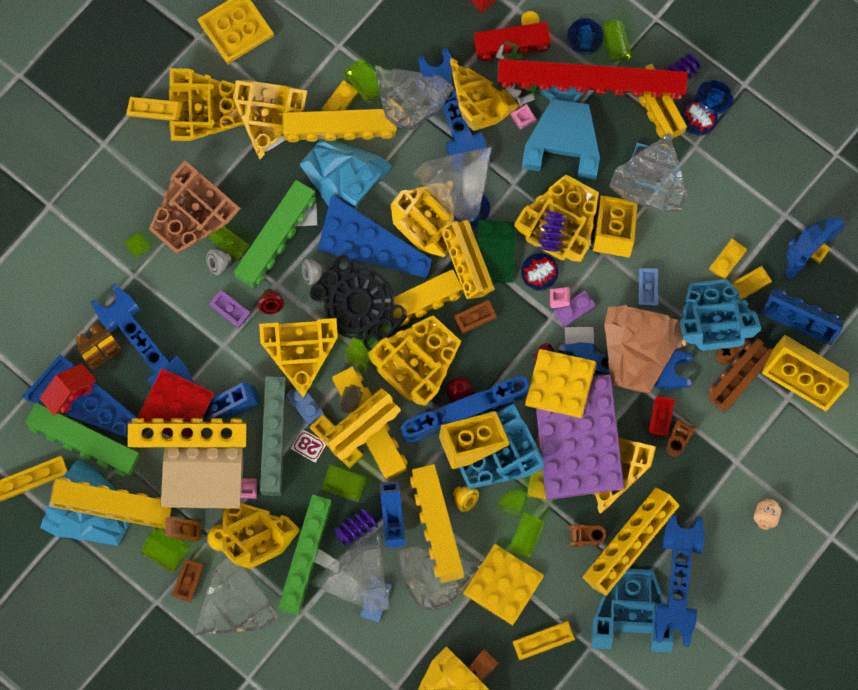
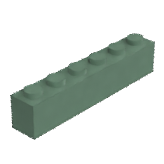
[260,377,286,496]

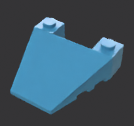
[522,99,600,180]
[591,569,673,653]

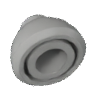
[206,249,231,275]
[302,259,326,286]

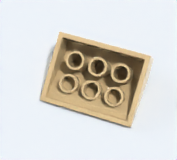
[161,447,244,509]

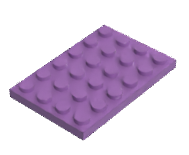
[536,375,625,500]

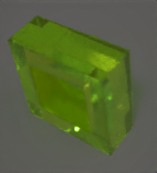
[124,232,151,259]

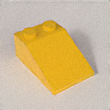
[592,195,638,258]
[439,411,509,469]

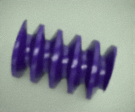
[664,53,700,80]
[536,210,568,252]
[334,509,378,549]

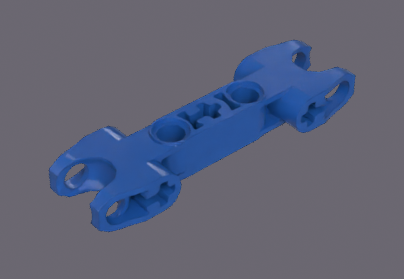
[418,48,489,176]
[90,283,195,387]
[559,342,693,390]
[401,376,529,443]
[654,512,705,647]

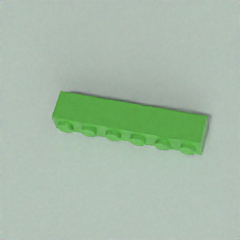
[234,180,317,289]
[25,403,141,477]
[278,495,332,616]

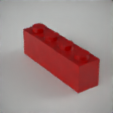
[474,22,551,61]

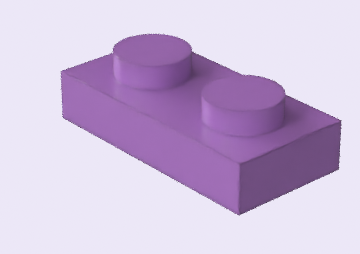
[209,290,251,329]
[553,291,596,328]

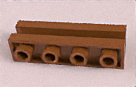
[707,339,772,414]

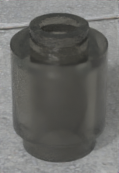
[339,384,363,414]

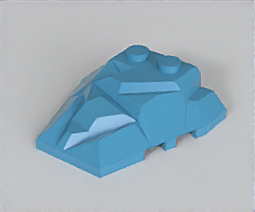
[300,139,393,211]
[680,279,761,351]
[459,404,545,488]
[40,459,131,546]

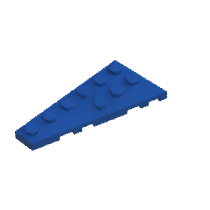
[318,195,432,278]
[22,354,147,439]

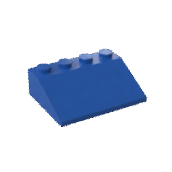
[761,289,843,345]

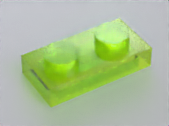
[208,226,250,262]

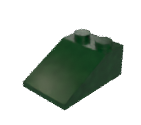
[477,220,516,283]

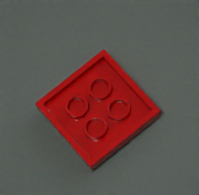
[138,368,214,437]

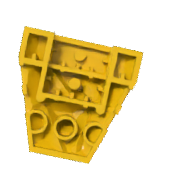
[169,68,244,141]
[514,175,599,262]
[368,315,461,407]
[418,647,489,690]

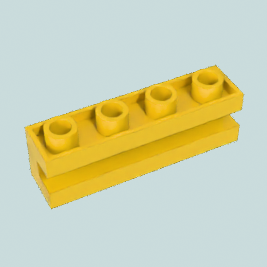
[638,64,687,142]
[441,220,495,299]
[388,269,463,326]
[322,388,401,460]

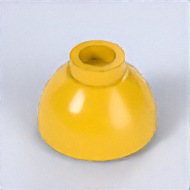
[453,486,479,512]
[207,524,223,551]

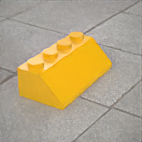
[762,335,849,411]

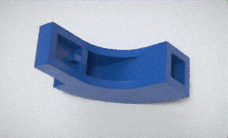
[379,481,406,548]

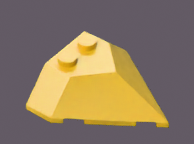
[450,58,519,131]
[233,80,307,159]
[391,182,454,257]
[259,318,338,398]
[594,438,656,514]
[223,503,300,569]

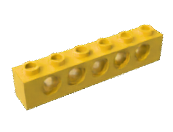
[128,418,246,447]
[582,488,680,596]

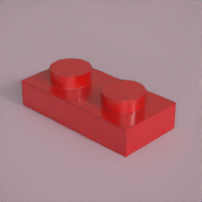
[648,396,675,438]

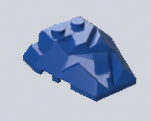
[786,218,846,281]

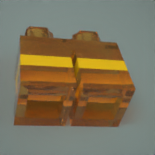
[75,323,122,370]

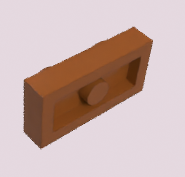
[454,300,497,334]
[165,517,200,542]
[172,559,204,603]

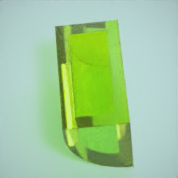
[602,20,632,63]
[344,59,387,102]
[344,337,368,373]
[322,465,367,503]
[497,490,526,517]
[509,512,545,560]
[141,527,189,573]

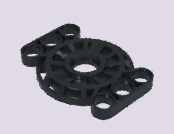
[310,255,407,351]

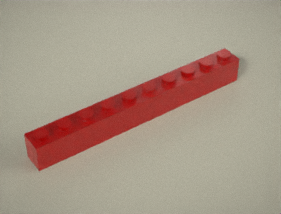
[498,59,688,100]

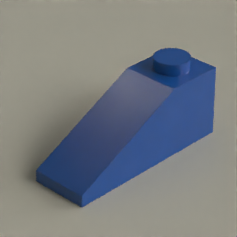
[202,382,260,422]

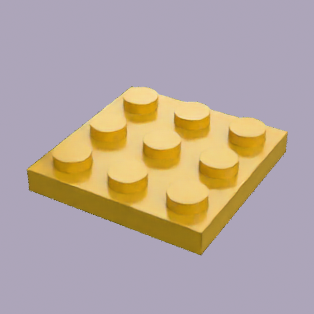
[197,0,274,65]
[525,349,596,419]
[463,544,545,626]

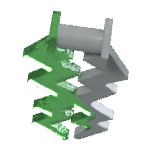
[496,41,537,107]

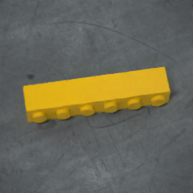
[282,109,397,142]
[332,366,408,481]
[410,464,464,584]
[49,478,171,529]

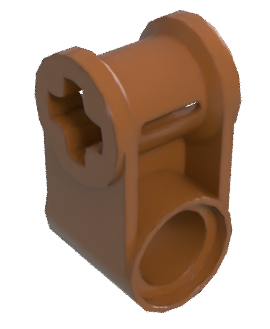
[715,338,751,365]
[666,418,696,457]
[568,525,606,547]
[468,649,499,681]

